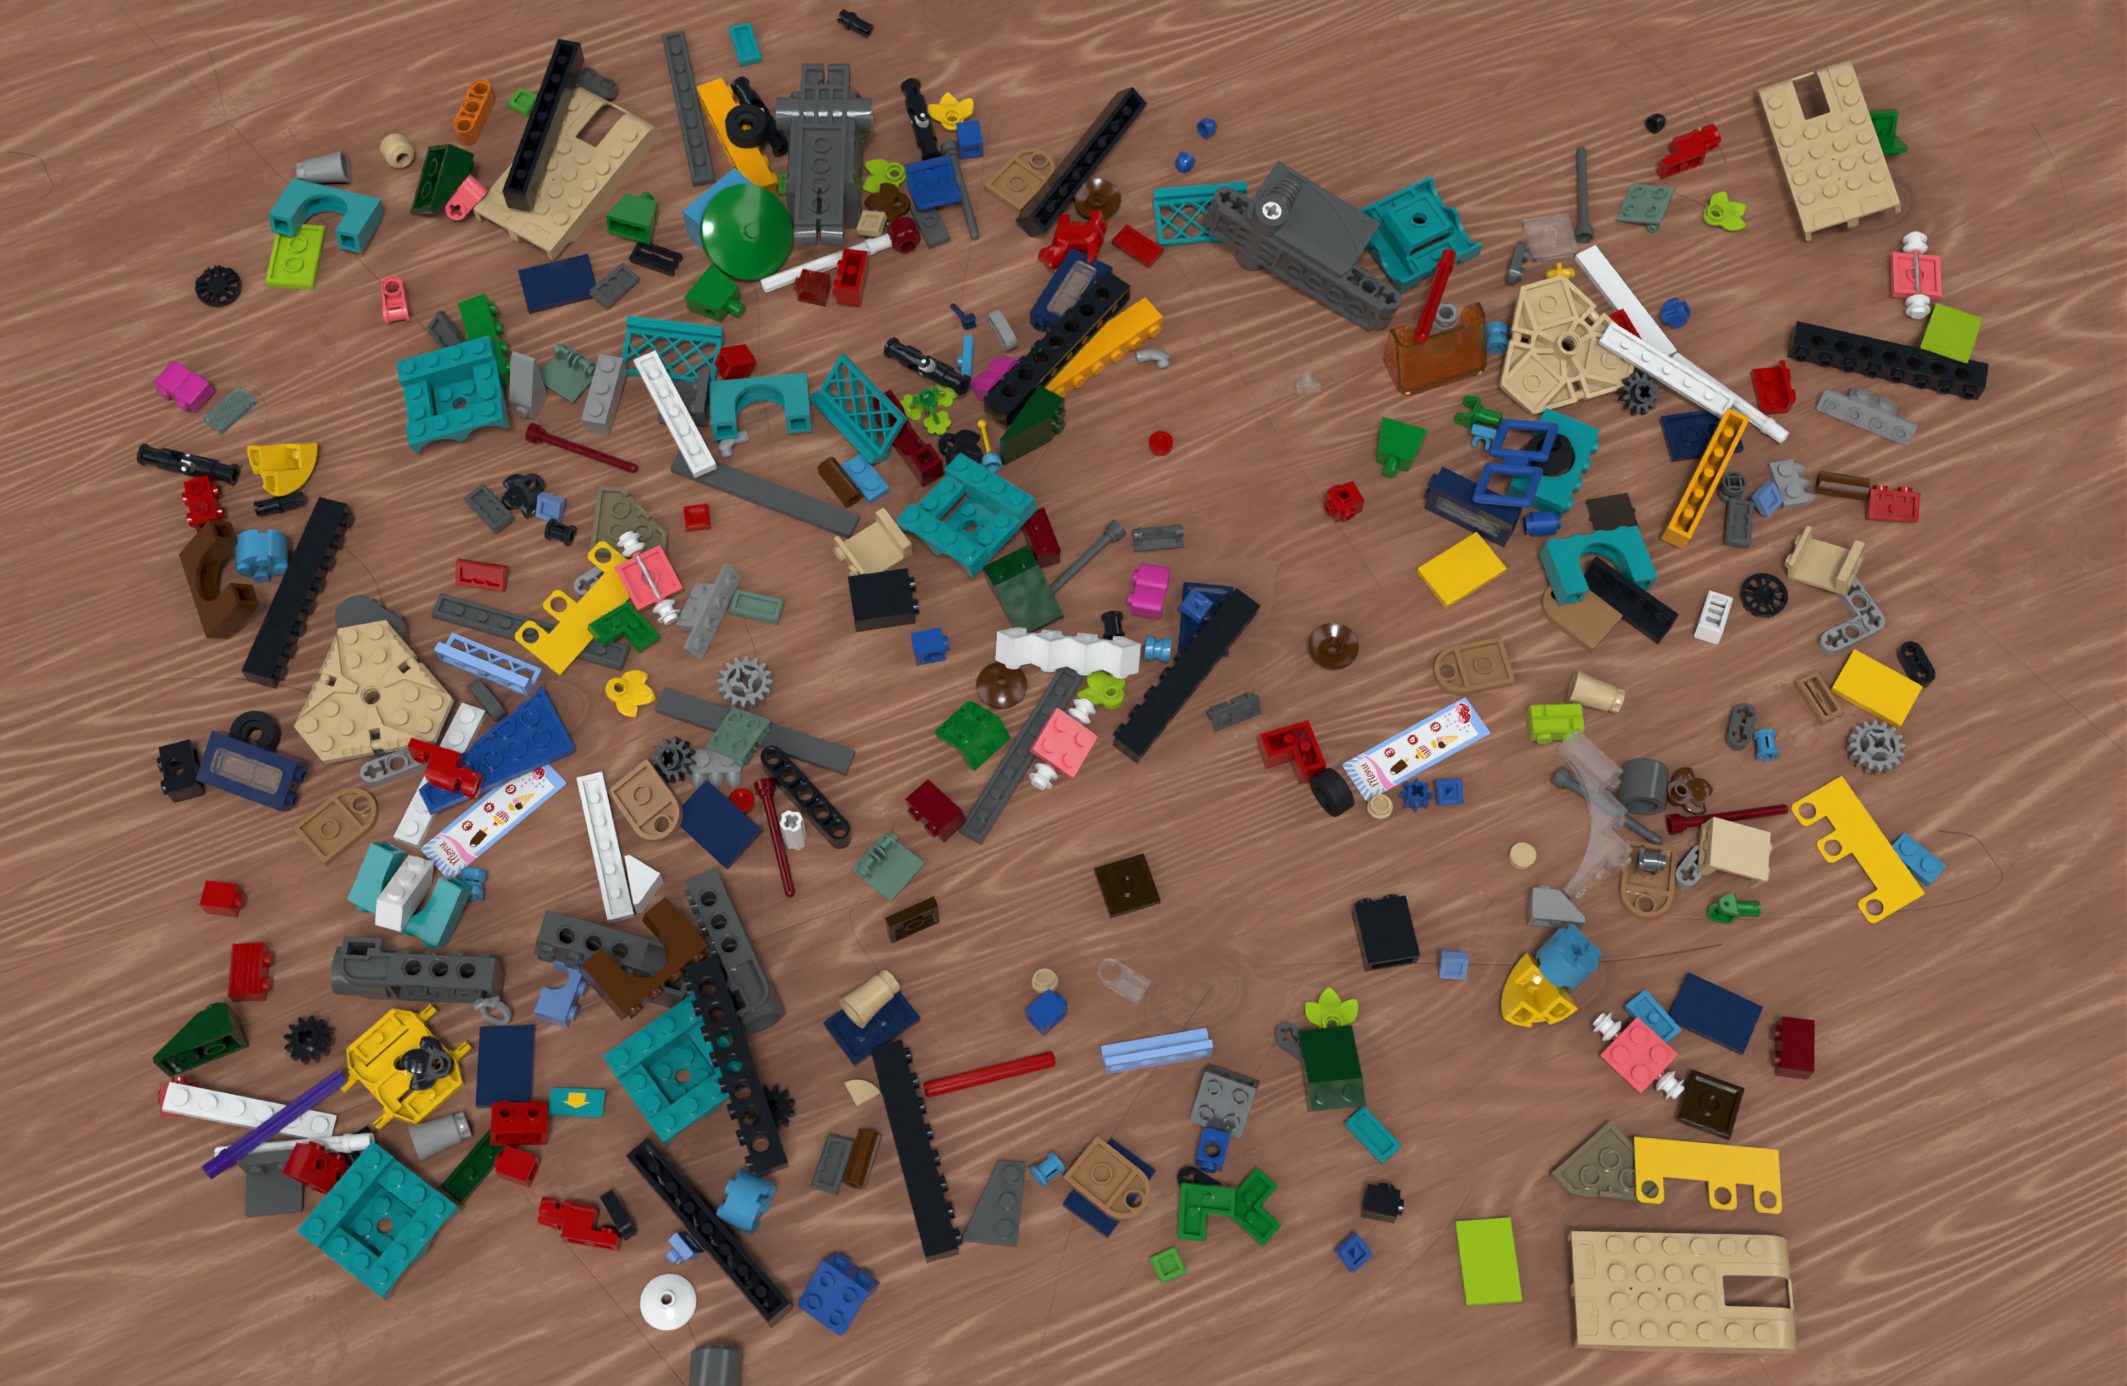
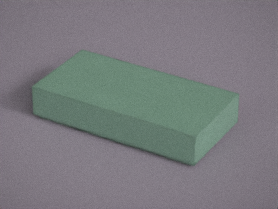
[729,589,785,625]

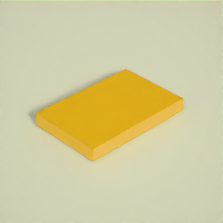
[1416,532,1507,609]
[1831,649,1923,729]

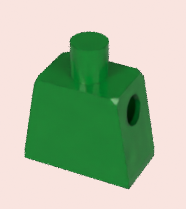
[606,192,658,244]
[684,264,746,322]
[1376,417,1428,478]

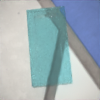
[202,386,257,435]

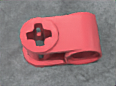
[445,174,489,220]
[381,276,411,325]

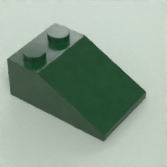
[410,144,474,215]
[1000,385,1066,466]
[983,545,1064,633]
[152,1002,249,1078]
[1298,1025,1366,1112]

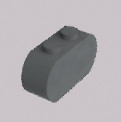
[335,595,410,646]

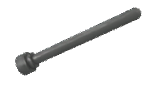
[940,140,980,240]
[1575,146,1594,243]
[1049,520,1126,595]
[1551,766,1663,845]

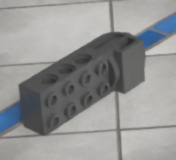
[684,868,785,1036]
[533,910,693,1008]
[331,936,505,1004]

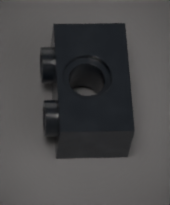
[157,739,205,803]

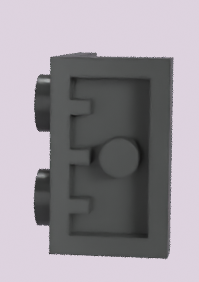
[658,369,712,427]
[1189,1063,1260,1139]
[239,1150,303,1218]

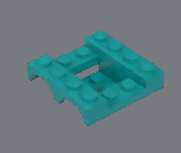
[1360,176,1482,294]
[396,335,509,454]
[895,453,1037,578]
[602,993,746,1148]
[297,1141,461,1302]

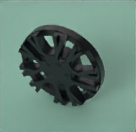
[195,265,242,307]
[1740,573,1788,619]

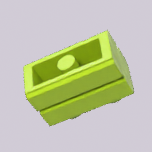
[1526,703,1585,744]

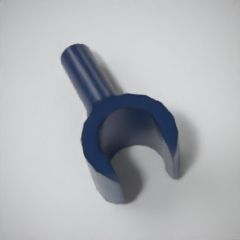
[950,303,977,330]

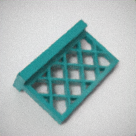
[1152,181,1247,247]
[622,316,725,381]
[809,353,907,464]

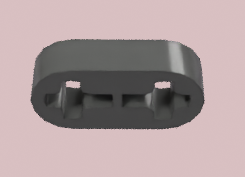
[467,679,507,722]
[1725,703,1757,751]
[1274,1022,1302,1063]

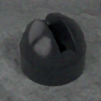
[1645,113,1666,134]

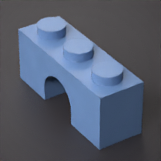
[534,941,594,1028]

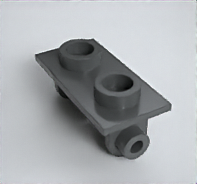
[1132,524,1184,552]
[1206,692,1261,732]

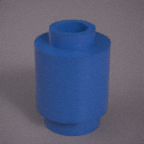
[1523,510,1561,537]

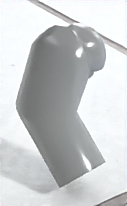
[1135,348,1170,368]

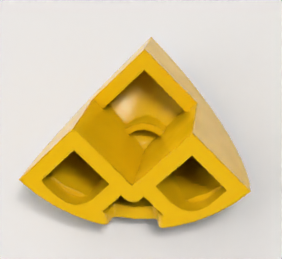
[247,442,317,497]
[1501,953,1578,1027]

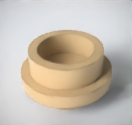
[1367,794,1393,820]
[1031,968,1058,994]

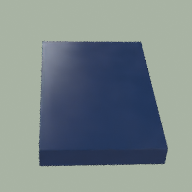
[518,254,596,314]
[1659,408,1744,462]
[1178,582,1234,658]
[680,780,763,870]
[1669,972,1763,1055]
[823,991,920,1067]
[475,1025,536,1108]
[1063,1139,1156,1239]

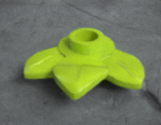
[862,159,906,194]
[1703,191,1747,231]
[1077,671,1126,709]
[1305,987,1358,1029]

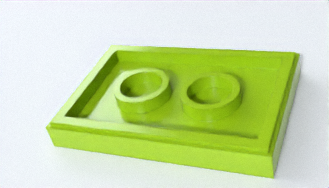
[265,224,327,290]
[1920,303,1983,363]
[1454,1217,1522,1307]

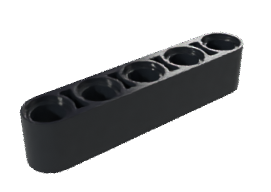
[760,746,852,849]

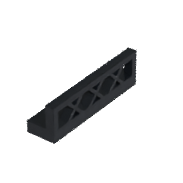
[1584,556,1679,644]

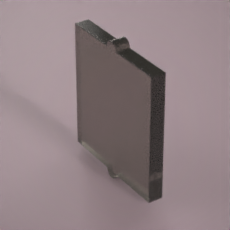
[1585,493,1639,531]

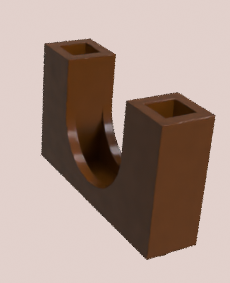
[179,520,259,639]
[579,897,708,1021]

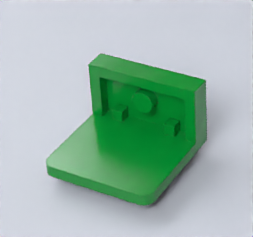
[1868,109,1908,156]
[935,701,1011,771]

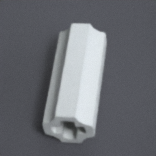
[779,810,807,851]

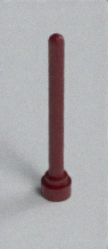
[525,423,638,473]
[753,778,795,898]
[1666,804,1789,835]

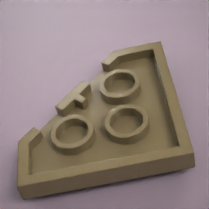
[590,486,668,558]
[1550,1121,1669,1202]

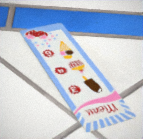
[1342,697,1490,801]
[421,764,566,877]

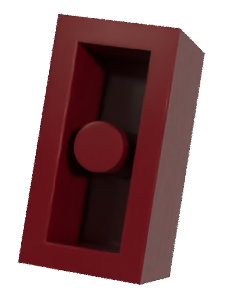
[1021,507,1060,569]
[905,779,967,842]
[1771,1016,1815,1079]

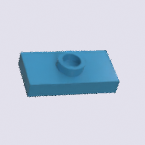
[957,335,974,389]

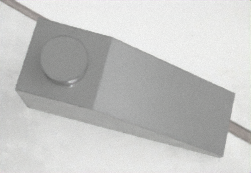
[509,351,548,420]

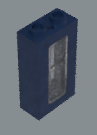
[1030,248,1113,332]
[1424,466,1523,548]
[195,731,308,811]

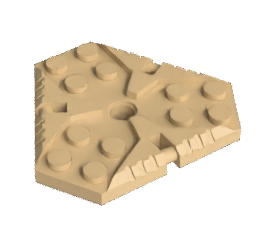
[1499,275,1634,416]
[294,620,454,764]

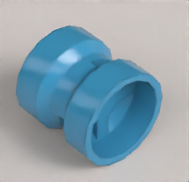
[1484,321,1508,355]
[1144,635,1172,663]
[459,867,487,901]

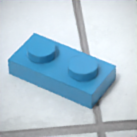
[841,453,890,505]
[1892,832,1946,887]
[1624,989,1682,1044]

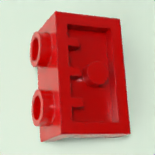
[1750,360,1796,415]
[1866,485,1921,522]

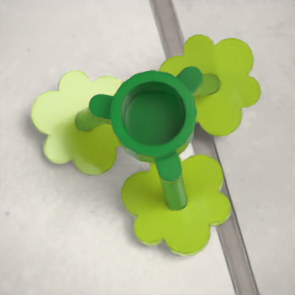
[899,383,957,435]

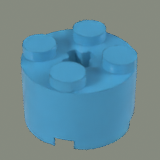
[235,529,289,583]
[1536,925,1601,990]
[716,1168,776,1235]

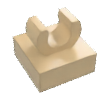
[856,211,887,239]

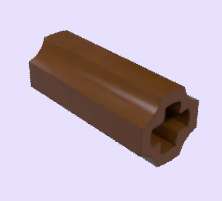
[817,457,863,507]
[1815,471,1870,500]
[842,1129,882,1190]

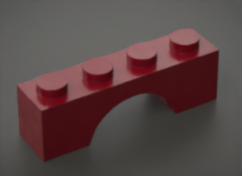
[872,389,943,487]

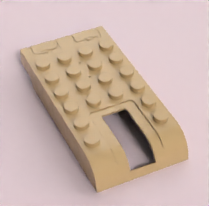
[1757,60,1901,241]
[473,87,663,261]
[1568,1231,1798,1355]

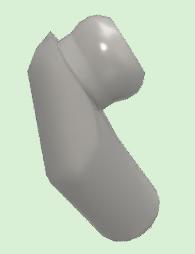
[717,430,749,458]

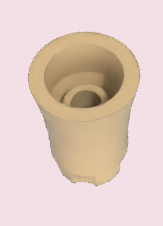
[1566,669,1625,714]
[839,970,900,1028]

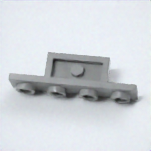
[1816,387,1918,446]
[676,564,741,661]

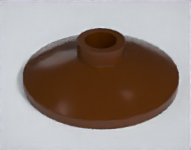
[1074,179,1121,219]
[1308,623,1359,670]
[976,662,1027,709]

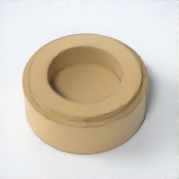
[1509,842,1536,870]

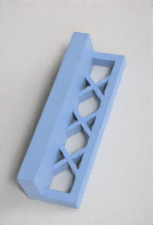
[434,632,543,697]
[1101,1028,1213,1075]

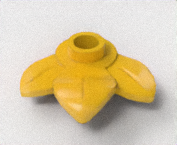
[928,92,974,131]
[605,670,656,718]

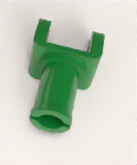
[1454,395,1503,429]
[1707,893,1761,924]

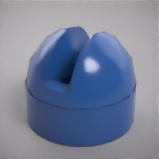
[1197,118,1217,139]
[1175,152,1196,173]

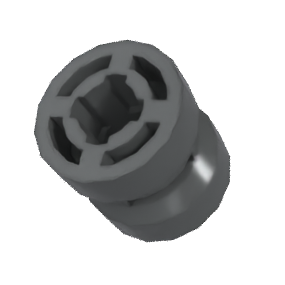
[1717,471,1747,504]

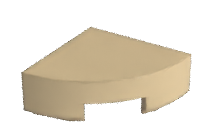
[844,1080,881,1108]

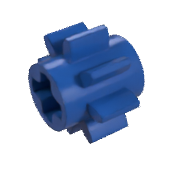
[1661,297,1691,329]
[1399,778,1433,813]

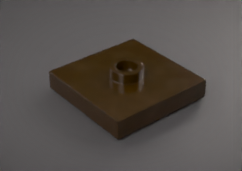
[1094,853,1161,919]
[885,897,940,943]
[1676,1070,1745,1140]

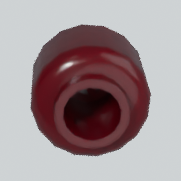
[887,217,921,253]

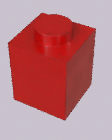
[714,344,756,380]
[199,880,246,918]
[494,1145,541,1188]

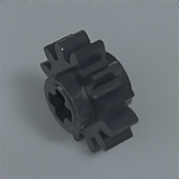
[1617,372,1661,415]
[650,736,697,784]
[283,1015,334,1065]
[747,1084,795,1133]

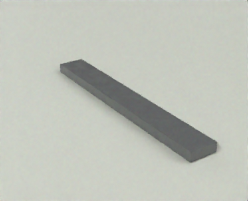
[661,30,716,187]
[670,451,860,539]
[431,593,631,671]
[959,667,1083,845]
[655,687,856,776]

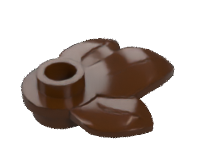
[864,183,911,226]
[1667,767,1713,815]

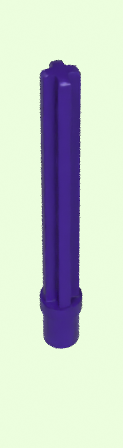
[201,1070,347,1180]

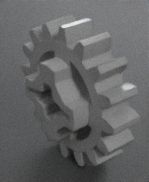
[717,656,773,711]
[1847,720,1906,775]

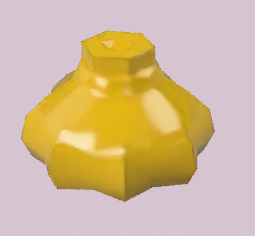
[1545,262,1575,281]

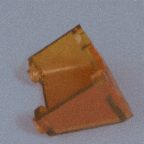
[1383,302,1487,396]

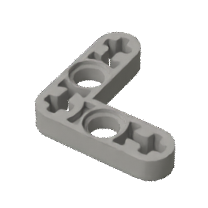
[1818,576,1885,656]
[360,749,428,787]

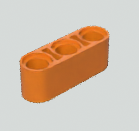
[453,79,495,146]

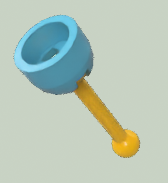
[977,419,1002,473]

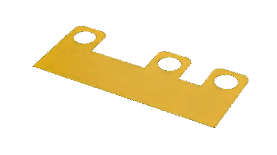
[515,541,630,675]
[1791,776,1925,923]
[1634,1137,1782,1214]

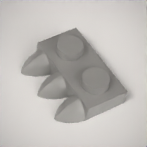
[1767,459,1816,510]
[689,749,742,790]

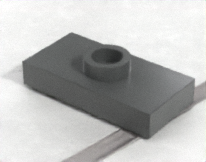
[911,206,951,249]
[589,263,640,310]
[427,311,465,349]
[464,484,515,534]
[1724,498,1754,549]
[811,1134,855,1196]

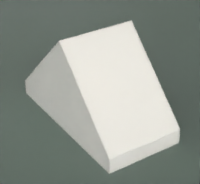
[625,855,664,913]

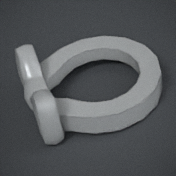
[473,995,512,1026]

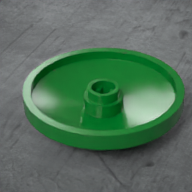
[700,183,793,280]

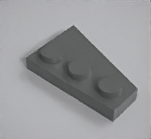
[962,1160,1026,1247]

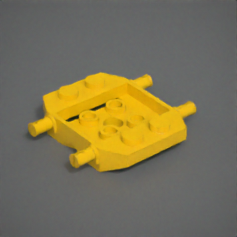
[340,1004,472,1131]

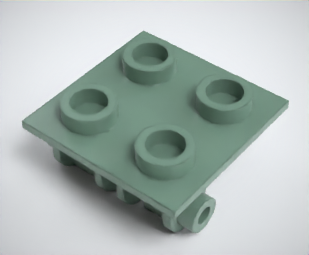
[1616,184,1676,233]
[540,344,596,404]
[705,707,771,768]
[851,832,925,902]

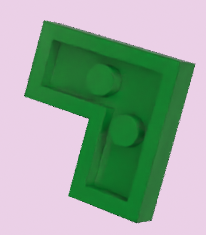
[587,601,660,653]
[1227,1168,1281,1247]
[1177,1181,1238,1242]

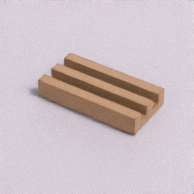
[1794,671,1845,726]

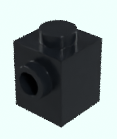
[1361,1183,1404,1223]

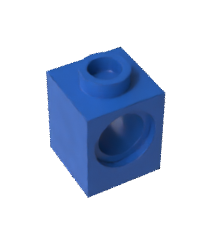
[956,120,983,160]
[911,627,950,666]
[1025,989,1067,1037]
[1195,1127,1231,1173]

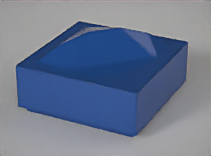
[1178,588,1213,623]
[1434,777,1464,805]
[1333,1232,1373,1273]

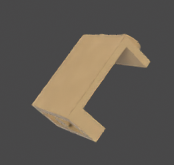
[833,508,913,576]
[1785,526,1865,596]
[1697,817,1772,889]

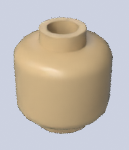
[380,133,415,169]

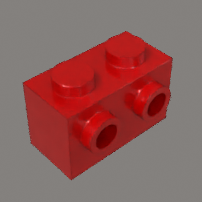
[832,248,869,307]
[490,1100,548,1145]
[282,1141,350,1195]

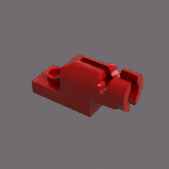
[1657,123,1721,180]
[407,738,483,799]
[538,1197,622,1252]

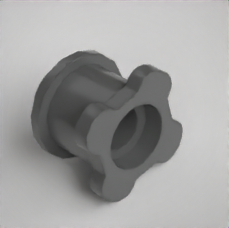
[1635,844,1666,875]

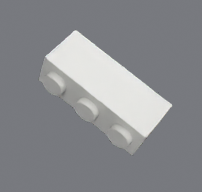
[375,855,434,932]

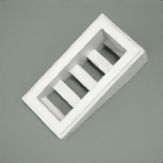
[1694,590,1733,644]

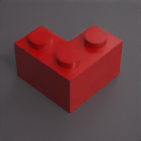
[1258,720,1326,784]

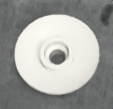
[640,1274,697,1331]

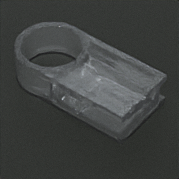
[1097,958,1151,1006]

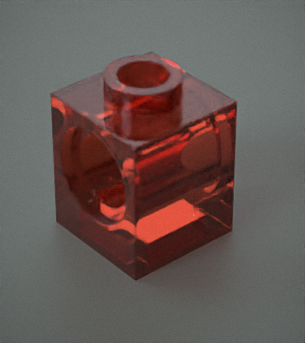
[794,268,832,307]

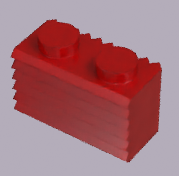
[227,942,274,1002]

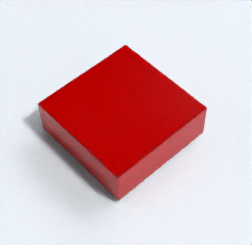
[683,503,711,532]

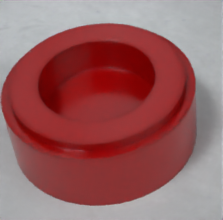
[1149,431,1173,456]
[728,788,755,815]

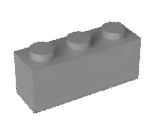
[581,354,628,436]

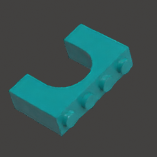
[268,178,384,253]
[709,373,812,441]
[1506,408,1601,519]
[1539,526,1658,606]
[347,840,473,948]

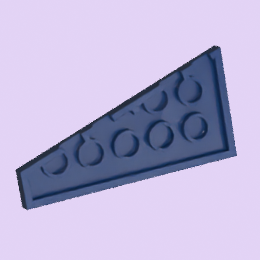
[419,686,575,815]

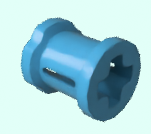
[1753,729,1780,761]
[1029,1151,1066,1188]

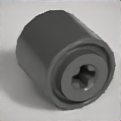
[1619,758,1669,815]
[689,1345,742,1386]

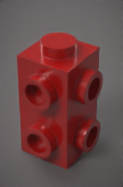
[182,475,226,532]

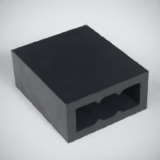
[848,568,920,632]
[1351,894,1420,972]

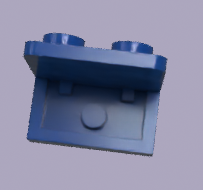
[904,155,962,210]
[798,1252,880,1335]

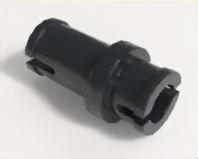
[837,9,874,38]

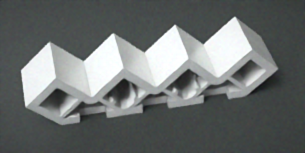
[995,627,1141,679]

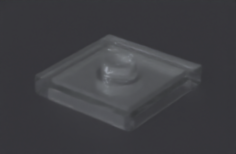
[1521,213,1579,263]

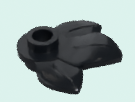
[938,430,983,465]
[501,473,544,519]
[401,1036,453,1091]

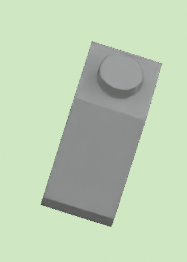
[1527,885,1585,931]

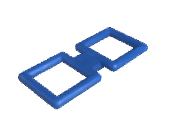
[1472,419,1559,508]

